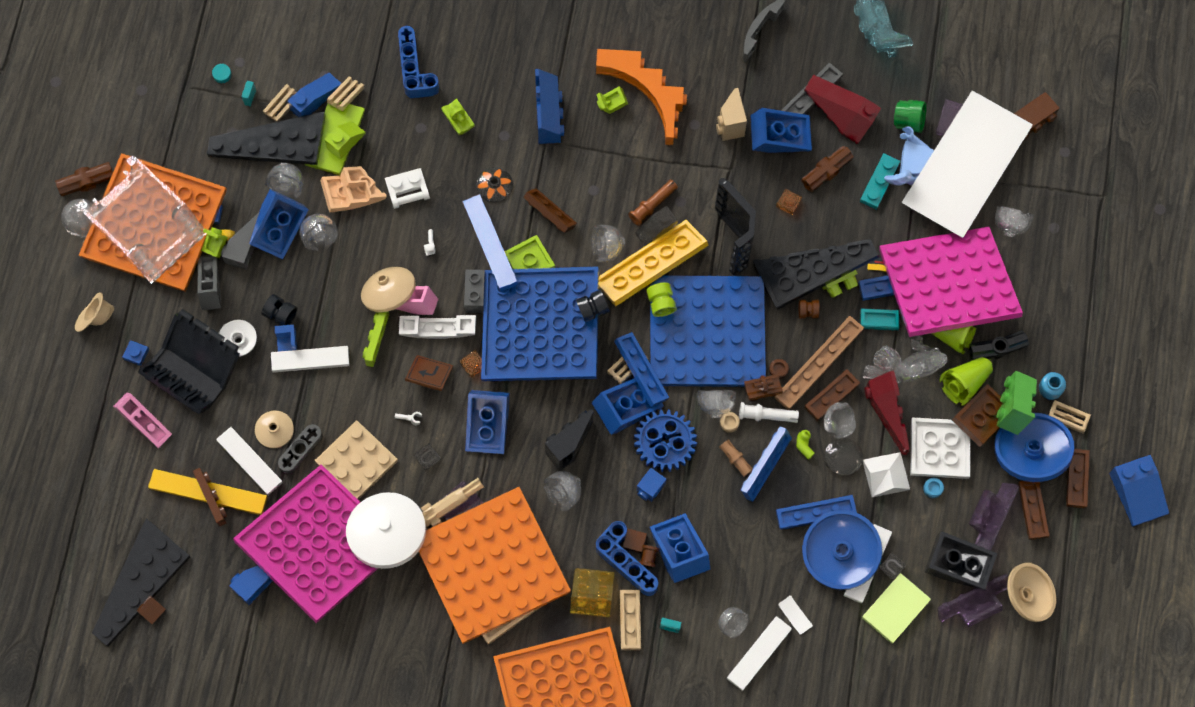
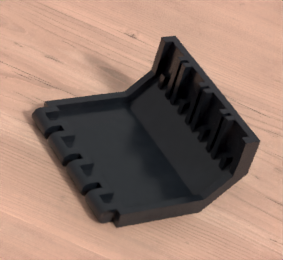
[714,178,756,275]
[138,309,240,414]

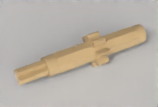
[421,478,484,527]

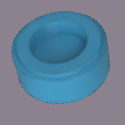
[923,478,944,498]

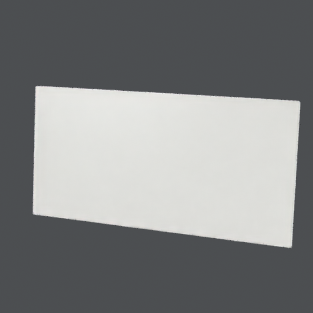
[902,91,1032,238]

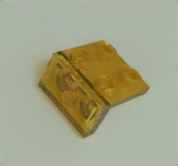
[570,568,614,617]

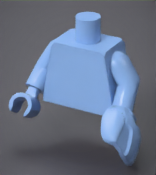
[884,127,934,186]

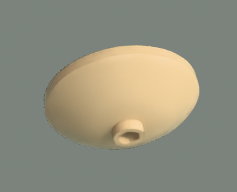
[361,267,416,312]
[1007,563,1056,622]

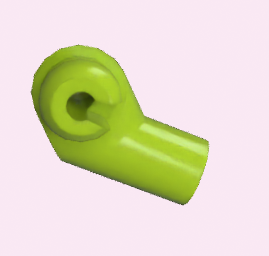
[796,430,815,460]

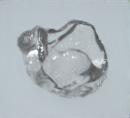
[824,402,856,439]

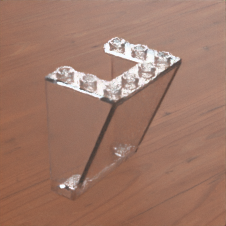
[76,155,206,284]

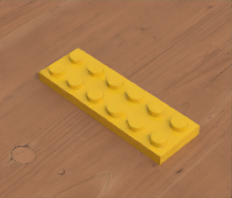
[599,220,709,306]

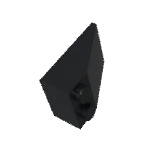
[924,531,998,590]

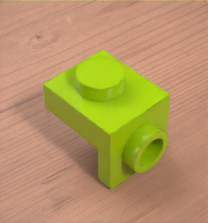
[596,86,628,114]
[201,227,228,258]

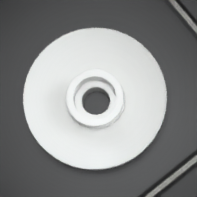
[219,320,257,357]

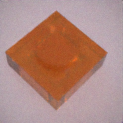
[776,189,802,215]
[460,350,482,377]

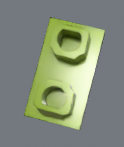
[441,99,475,135]
[822,270,858,298]

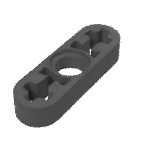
[278,424,322,473]

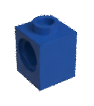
[636,468,666,502]

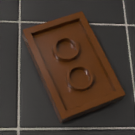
[952,384,1002,447]

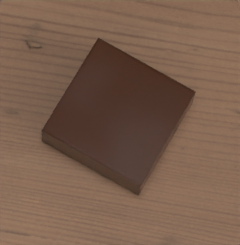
[623,529,647,553]
[136,596,166,624]

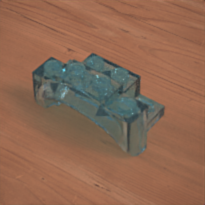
[854,0,913,58]

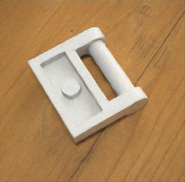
[385,168,430,209]

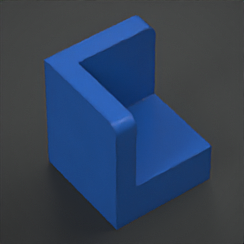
[275,325,297,352]

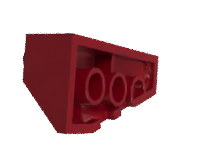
[804,75,881,144]
[864,370,910,455]

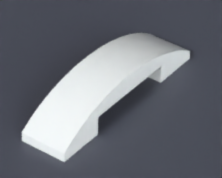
[399,315,476,339]

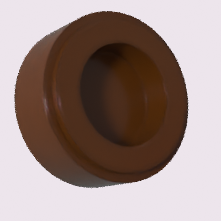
[769,359,789,379]

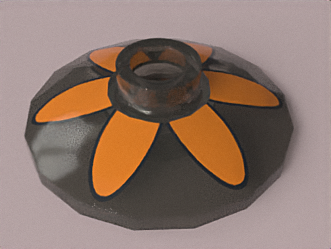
[476,167,513,202]

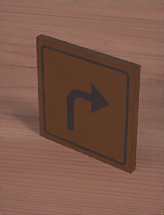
[405,355,453,391]

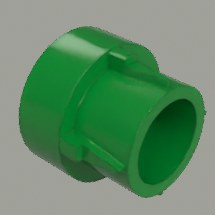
[894,100,927,133]

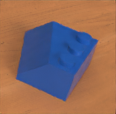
[535,69,564,144]

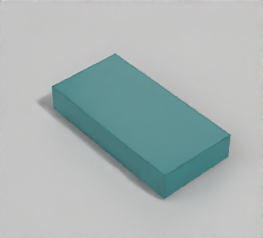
[860,309,899,330]

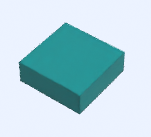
[241,81,256,106]
[660,618,682,633]

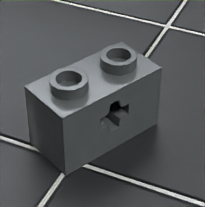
[464,269,485,313]

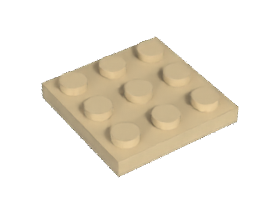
[315,420,398,500]

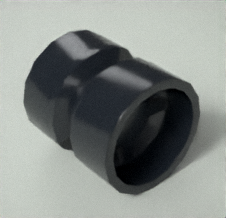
[576,289,610,323]
[261,294,298,326]

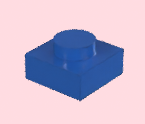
[122,340,149,366]

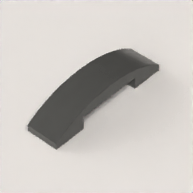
[743,0,786,63]

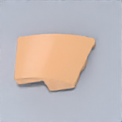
[320,166,387,212]

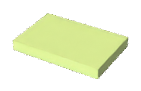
[862,573,931,644]

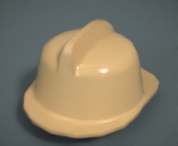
[75,293,114,332]

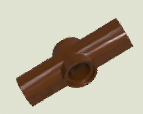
[801,146,854,192]
[55,162,113,197]

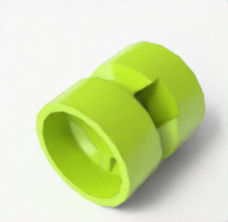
[647,282,677,317]

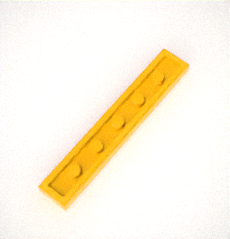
[148,469,268,515]

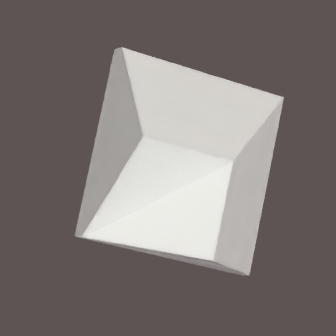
[863,452,910,497]

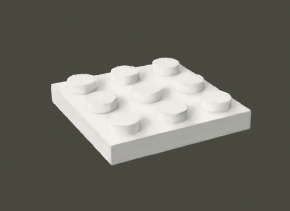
[910,418,970,479]

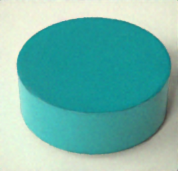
[212,64,231,83]

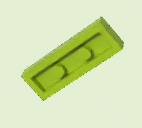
[363,311,389,367]

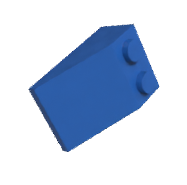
[750,108,812,153]
[249,189,309,259]
[592,378,664,435]
[465,390,510,454]
[1109,455,1169,527]
[649,513,710,583]

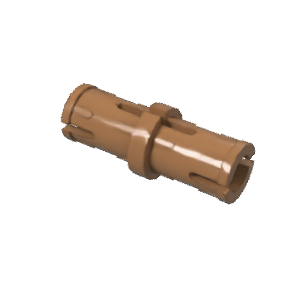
[719,439,753,477]

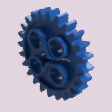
[634,409,697,472]

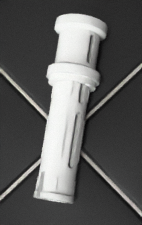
[739,402,799,423]

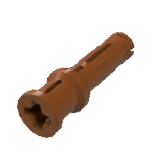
[628,179,678,226]

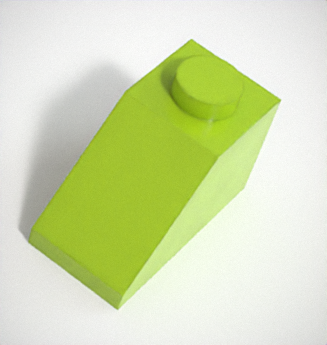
[325,121,366,159]

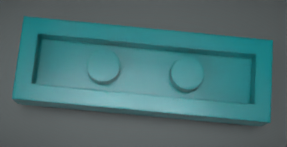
[860,153,900,210]

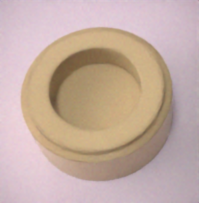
[720,412,740,432]

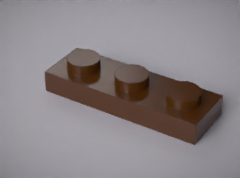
[523,188,577,233]
[804,369,860,421]
[1066,449,1090,509]
[193,468,227,527]
[1018,481,1050,540]

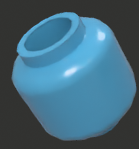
[1039,372,1066,400]

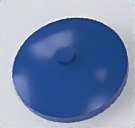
[995,413,1074,482]
[802,510,882,590]

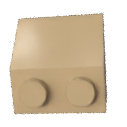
[716,88,747,141]

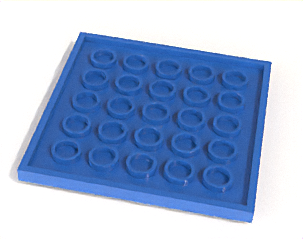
[481,267,599,381]
[650,276,766,387]

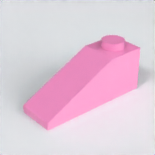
[396,286,438,315]
[113,393,172,448]

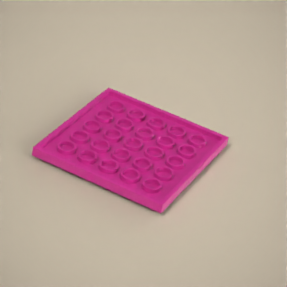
[879,227,1023,337]
[233,465,378,623]

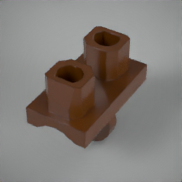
[744,374,783,401]

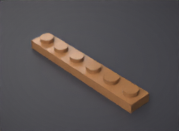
[775,316,864,410]

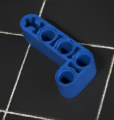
[398,26,439,98]
[596,521,658,596]

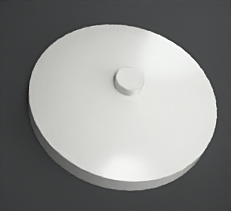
[346,493,426,569]

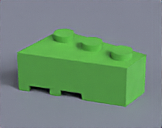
[996,371,1037,435]

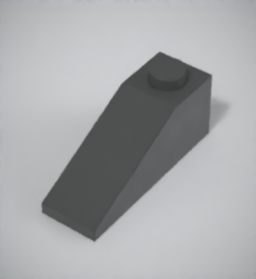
[221,213,259,270]
[198,255,221,310]

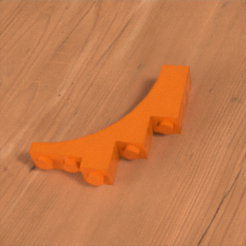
[596,49,687,145]

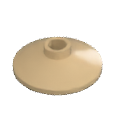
[255,411,294,448]

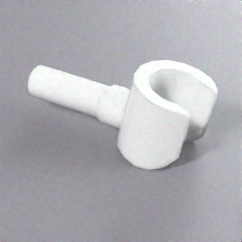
[424,229,436,256]
[395,412,422,426]

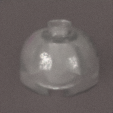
[265,163,304,199]
[61,199,98,237]
[995,206,1034,237]
[299,213,338,251]
[591,224,625,263]
[697,390,736,418]
[544,471,582,511]

